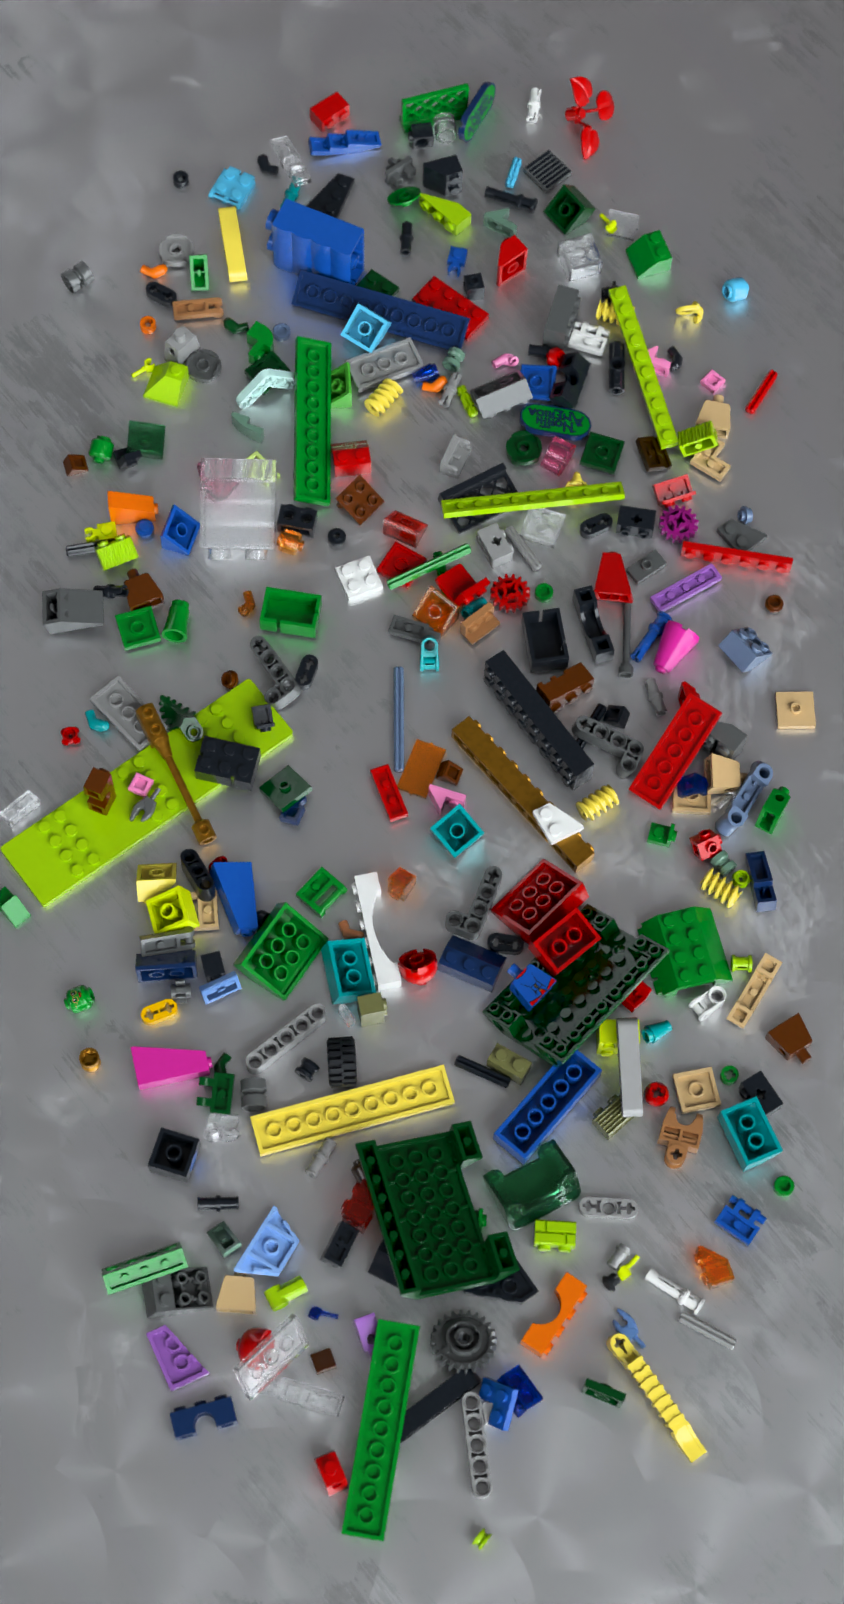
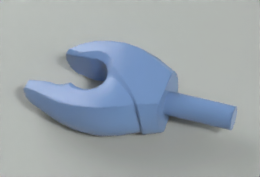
[612,1308,646,1349]

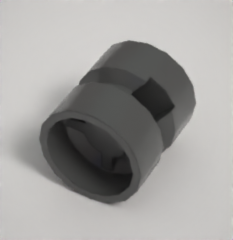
[61,261,95,294]
[240,1077,267,1112]

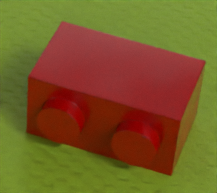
[310,92,350,132]

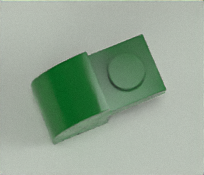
[246,321,274,364]

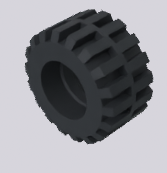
[327,1036,357,1088]

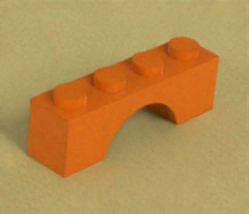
[520,1272,588,1358]

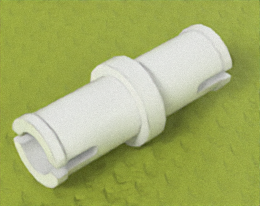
[526,88,541,123]

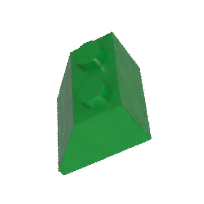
[625,230,673,279]

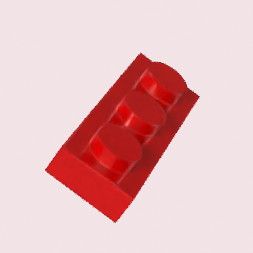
[370,764,408,823]

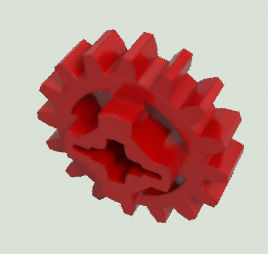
[490,574,530,613]

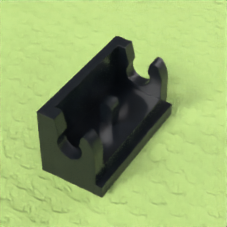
[320,1221,360,1268]

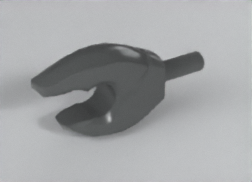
[129,787,161,822]

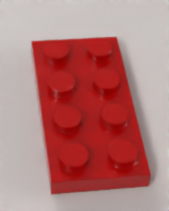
[412,276,489,341]

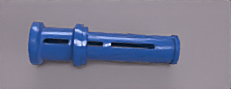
[630,611,672,663]

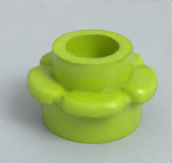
[731,870,750,888]

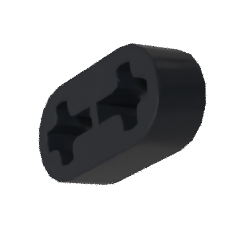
[146,281,177,307]
[579,513,613,539]
[295,654,318,690]
[487,933,524,955]

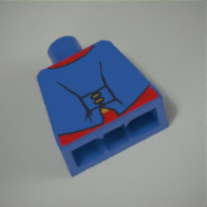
[507,963,557,1012]

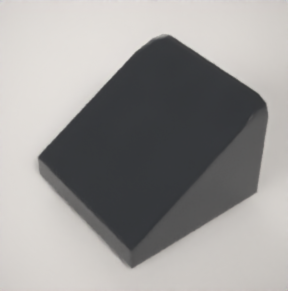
[603,705,630,729]

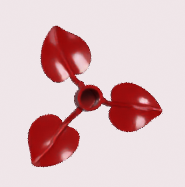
[565,77,614,159]

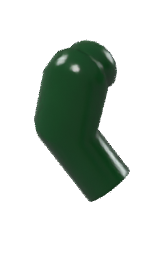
[223,318,249,334]

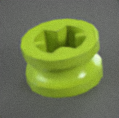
[472,1528,492,1550]

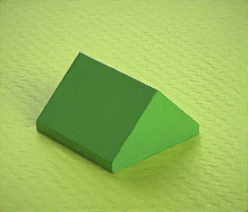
[331,362,352,409]

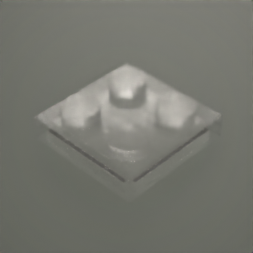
[520,508,566,549]

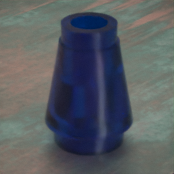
[412,363,440,383]

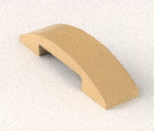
[726,953,783,1029]

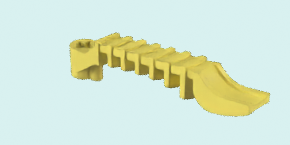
[606,1333,707,1463]

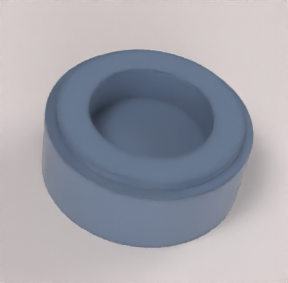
[273,323,291,342]

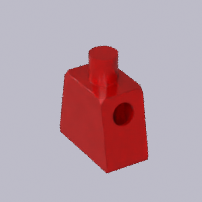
[314,1450,349,1497]

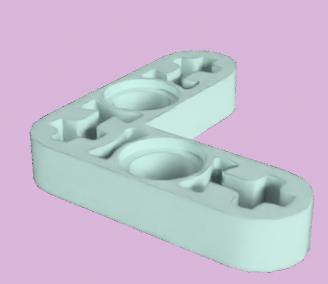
[235,368,295,409]

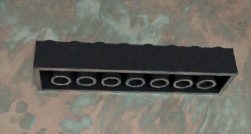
[483,650,594,791]

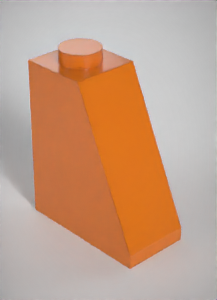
[107,491,159,525]

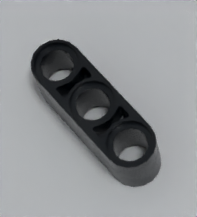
[180,849,215,902]

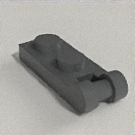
[139,926,196,957]

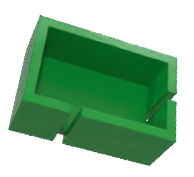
[260,587,322,638]

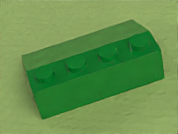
[233,902,329,1001]

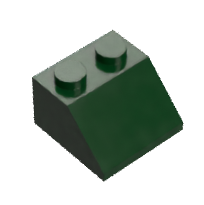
[543,184,596,235]

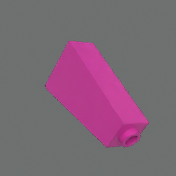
[131,1046,213,1090]

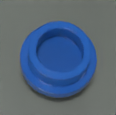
[135,519,154,537]

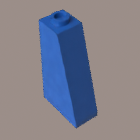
[209,862,258,937]

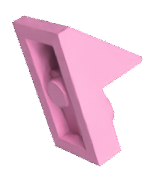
[648,346,671,377]
[428,784,466,816]

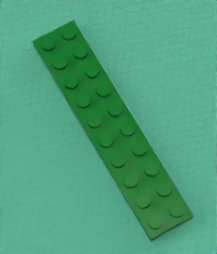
[293,336,331,506]
[341,1319,420,1541]

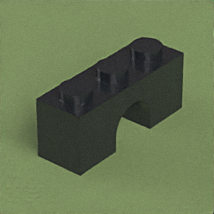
[549,351,591,409]

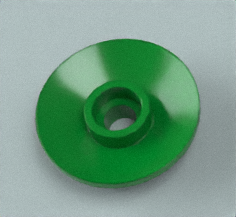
[387,187,421,207]

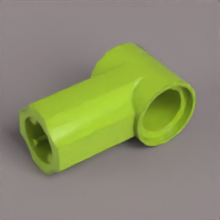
[264,1275,308,1312]

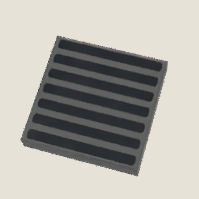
[523,150,572,193]

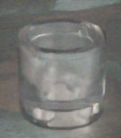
[433,112,457,143]

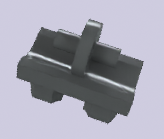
[385,155,416,187]

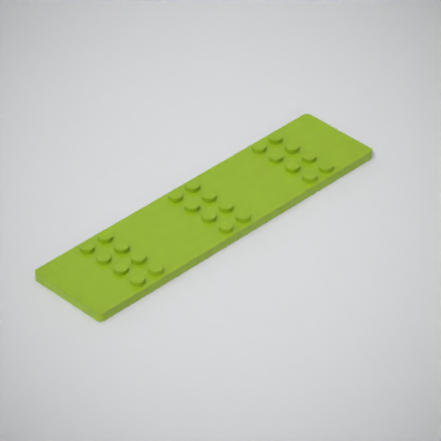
[0,679,293,907]

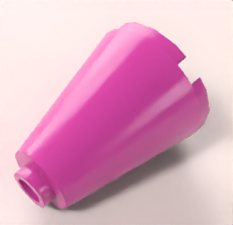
[653,620,700,674]

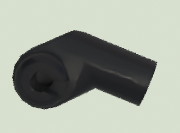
[257,154,279,175]
[667,346,683,371]

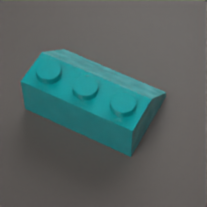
[321,938,376,1005]
[717,1096,783,1172]

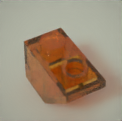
[388,867,417,901]
[694,1246,735,1290]

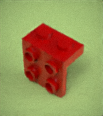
[435,564,490,609]

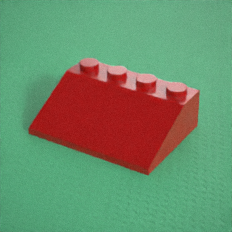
[490,858,589,945]

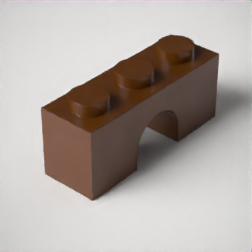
[83,767,116,816]

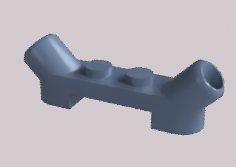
[715,761,773,836]

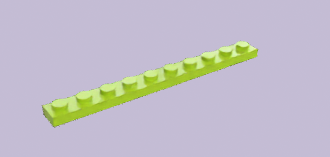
[608,285,679,450]
[441,481,625,519]

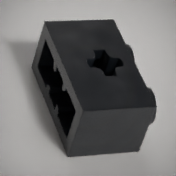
[616,505,656,539]
[739,1071,784,1117]

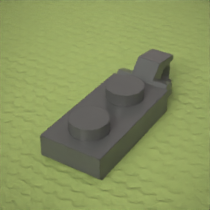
[388,615,441,644]

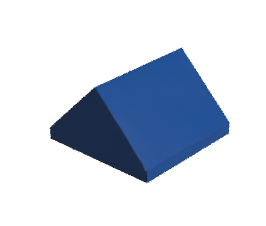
[160,504,201,555]

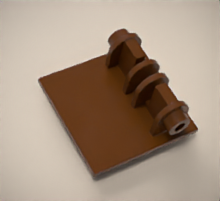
[335,475,384,525]

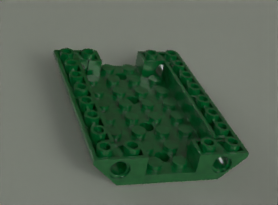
[482,904,670,1067]

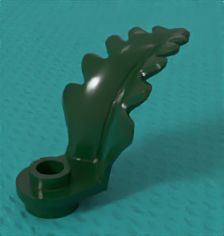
[159,695,204,742]

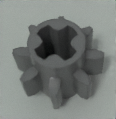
[170,979,192,1004]

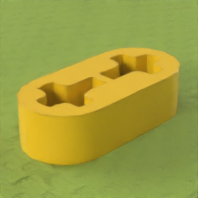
[141,999,178,1026]

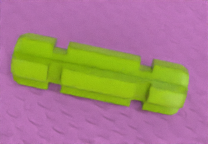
[457,385,478,418]

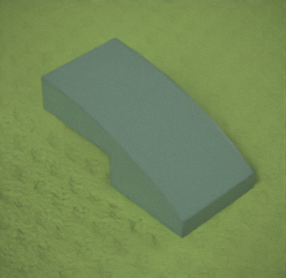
[231,412,264,443]

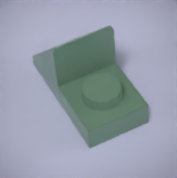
[483,208,517,238]
[207,1221,242,1259]

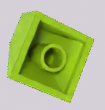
[143,361,189,407]

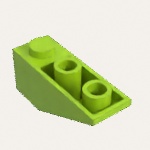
[419,193,471,236]

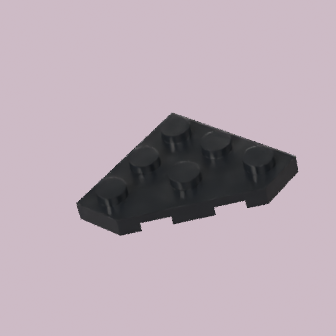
[462,1260,539,1304]

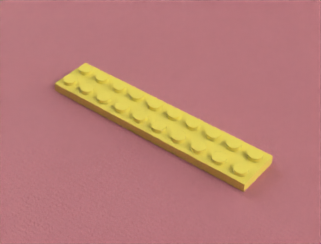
[250,1065,455,1157]

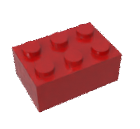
[527,908,601,977]

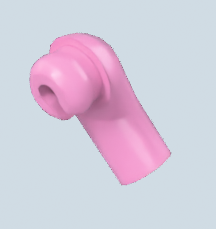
[491,353,519,369]

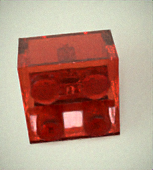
[341,1178,374,1234]

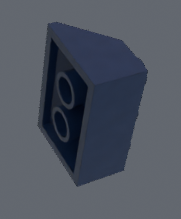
[438,935,507,993]
[135,949,198,983]

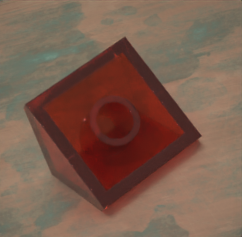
[383,510,428,548]

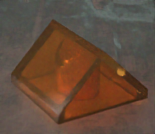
[412,585,460,637]

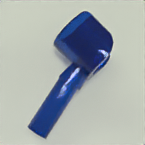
[308,1306,338,1321]

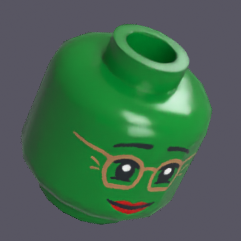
[64,985,95,1013]

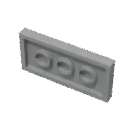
[345,337,425,393]
[89,675,168,752]

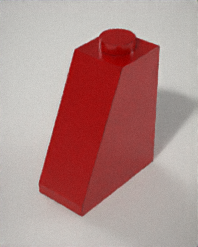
[594,552,633,603]

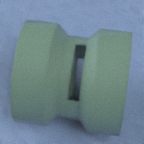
[442,347,465,372]
[710,850,737,877]

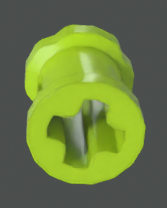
[731,955,753,972]

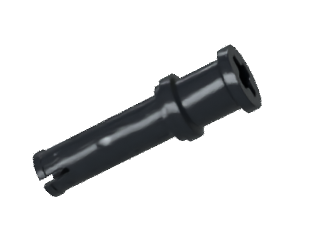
[484,186,538,214]

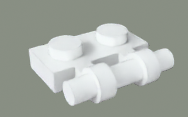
[568,321,610,357]

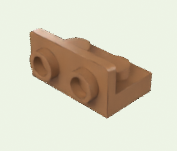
[460,602,500,645]

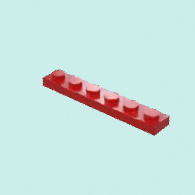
[680,541,793,573]

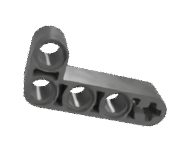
[250,636,301,710]
[571,715,644,778]
[445,866,502,940]

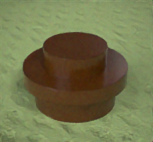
[765,595,784,613]
[221,670,238,689]

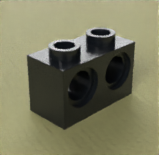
[277,504,318,538]

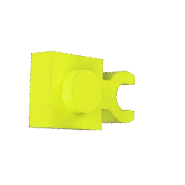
[84,521,117,542]

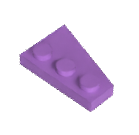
[146,1325,210,1392]

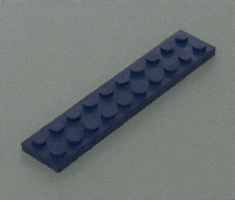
[291,270,471,350]

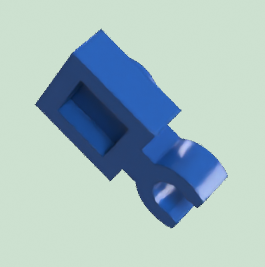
[447,246,468,277]

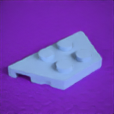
[234,1206,300,1276]

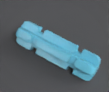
[505,157,522,189]

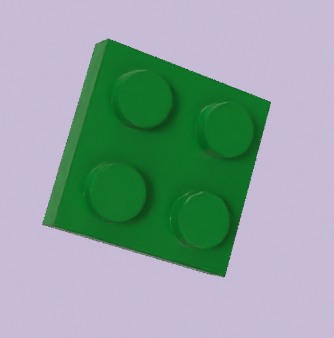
[115,606,161,651]

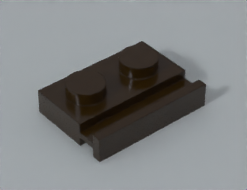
[635,436,672,472]

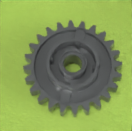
[430,1309,497,1374]

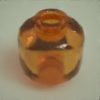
[276,529,305,555]

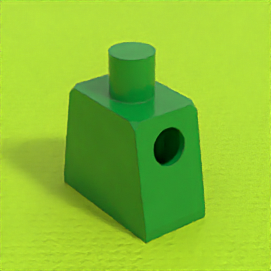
[755,786,791,835]

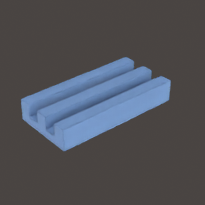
[199,971,242,1005]

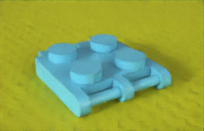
[208,166,255,210]

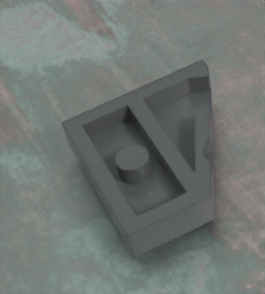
[716,519,767,551]

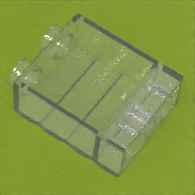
[200,458,277,560]

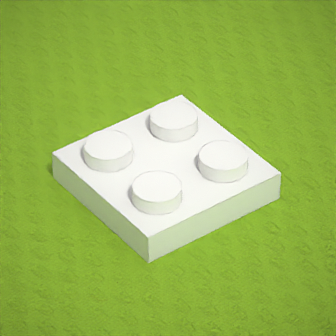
[335,556,383,601]

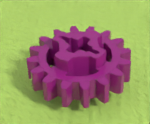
[658,505,699,544]

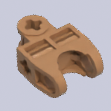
[657,1106,703,1169]

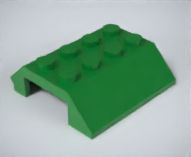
[637,906,733,998]

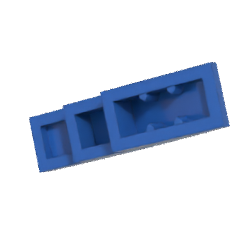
[308,130,381,155]

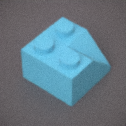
[340,304,392,353]

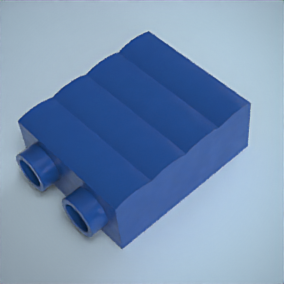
[265,199,364,285]

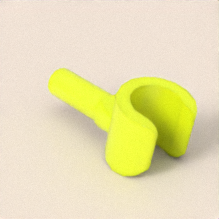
[599,213,617,234]
[131,358,155,378]
[617,1254,640,1281]

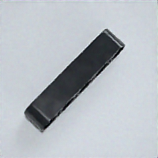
[401,1369,482,1443]

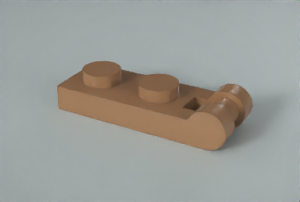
[172,297,224,320]

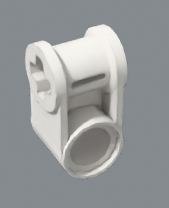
[688,986,726,1021]

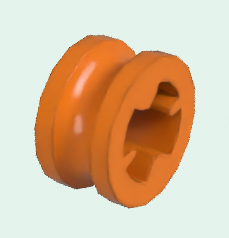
[140,316,156,334]

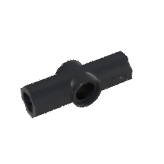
[608,341,626,395]

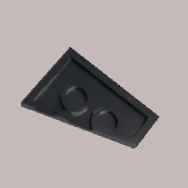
[307,173,354,219]

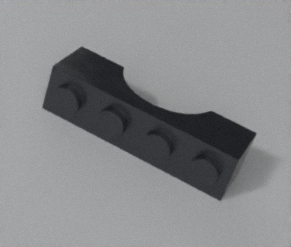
[572,585,615,664]

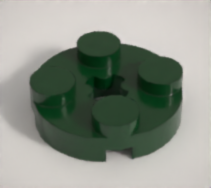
[506,430,542,466]

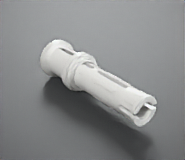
[645,1268,706,1315]

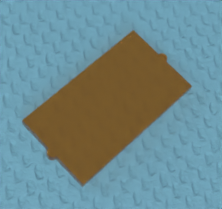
[397,739,446,799]

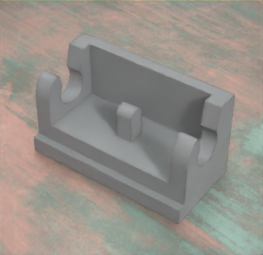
[440,434,472,479]

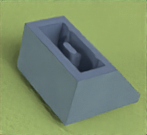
[718,627,773,672]

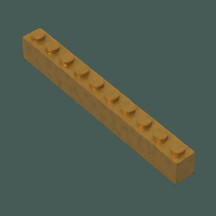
[451,716,595,873]

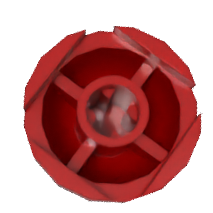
[398,949,438,985]
[236,1328,273,1371]

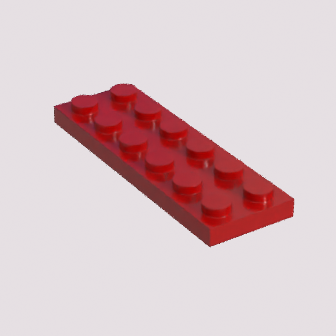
[628,693,723,810]

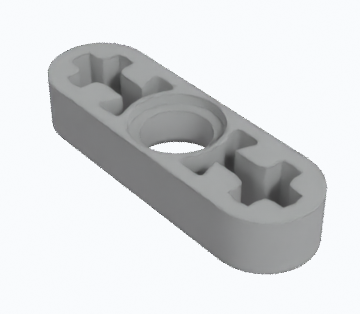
[579,1197,638,1219]

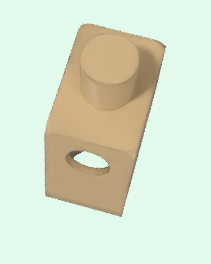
[696,394,730,439]
[703,753,748,794]
[216,1265,256,1315]

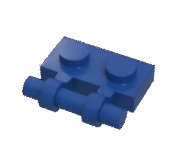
[714,1195,767,1246]

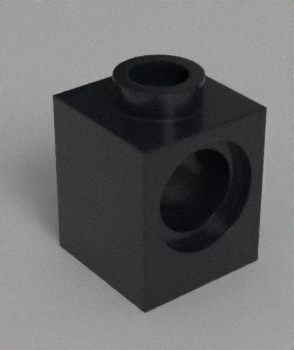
[408,122,434,149]
[463,273,485,301]
[200,951,226,983]

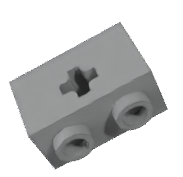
[476,522,514,569]

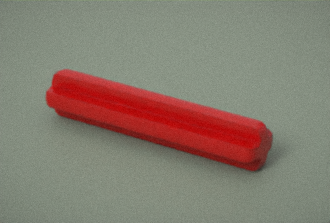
[745,370,778,414]

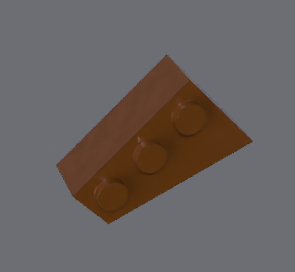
[536,662,595,714]

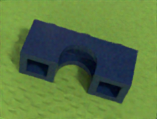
[169,1395,238,1441]

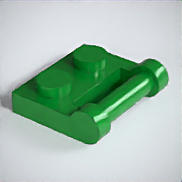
[296,867,348,918]

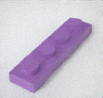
[650,563,722,612]

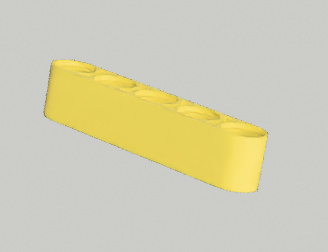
[218,206,247,282]

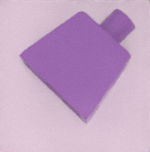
[352,1313,378,1359]

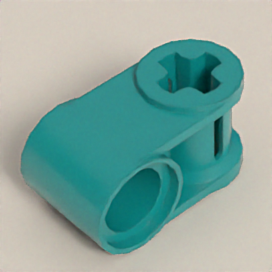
[420,635,439,672]

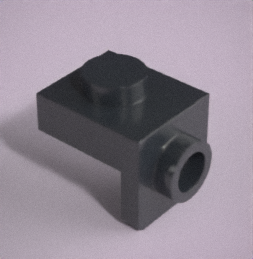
[113,447,142,469]
[251,704,275,733]

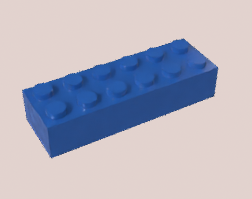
[493,1050,602,1165]

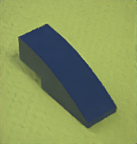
[745,851,777,912]

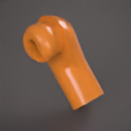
[140,264,168,279]
[422,376,447,393]

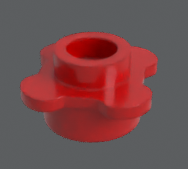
[60,727,81,746]

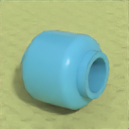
[722,277,749,302]

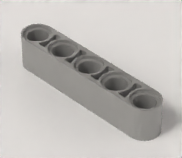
[246,1004,326,1075]
[616,1017,643,1118]
[461,1391,492,1499]

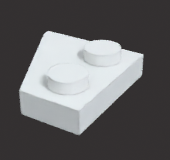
[532,803,584,845]

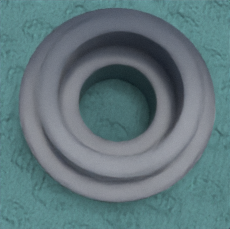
[737,506,753,524]

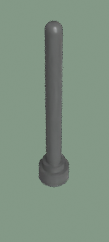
[618,603,634,678]

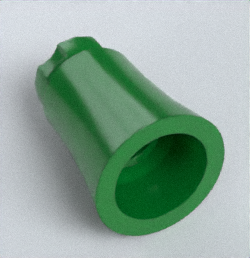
[161,599,189,643]

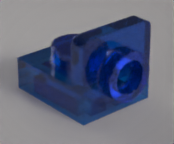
[677,772,708,798]

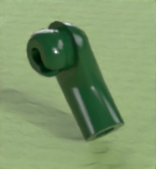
[214,1052,232,1073]

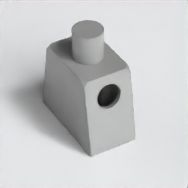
[164,326,200,364]

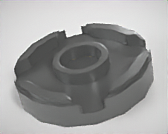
[186,349,222,383]

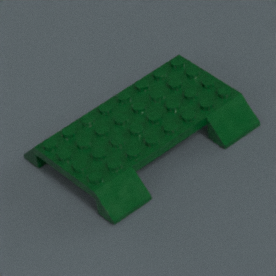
[355,1121,519,1300]

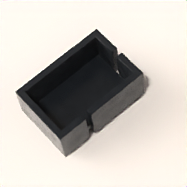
[521,608,569,673]
[194,736,261,791]

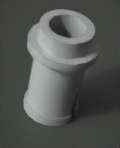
[606,1243,631,1271]

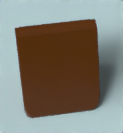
[63,454,89,476]
[435,760,463,786]
[310,1348,337,1375]

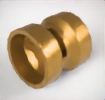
[79,1048,101,1072]

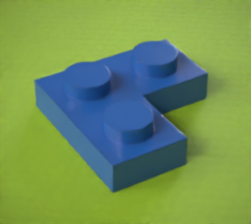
[479,1377,519,1431]

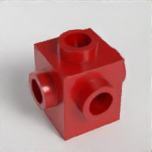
[689,829,722,861]

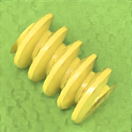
[596,299,635,326]
[364,378,403,417]
[576,784,619,821]
[700,867,743,908]

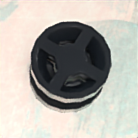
[295,1057,320,1082]

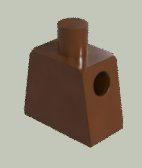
[123,569,164,611]
[765,1013,813,1064]

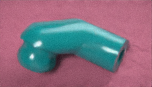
[85,710,110,732]

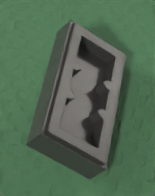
[626,549,667,585]

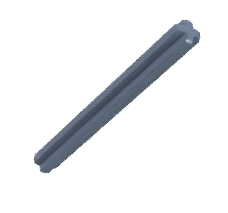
[393,666,404,772]

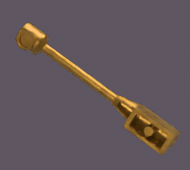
[136,703,217,846]

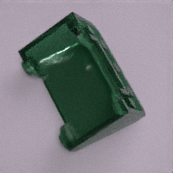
[483,1139,581,1230]

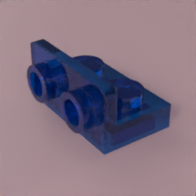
[497,1365,544,1418]

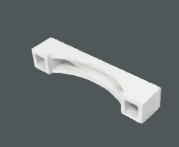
[351,872,401,991]

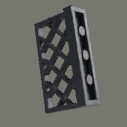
[438,463,518,534]

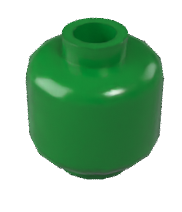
[89,435,114,464]

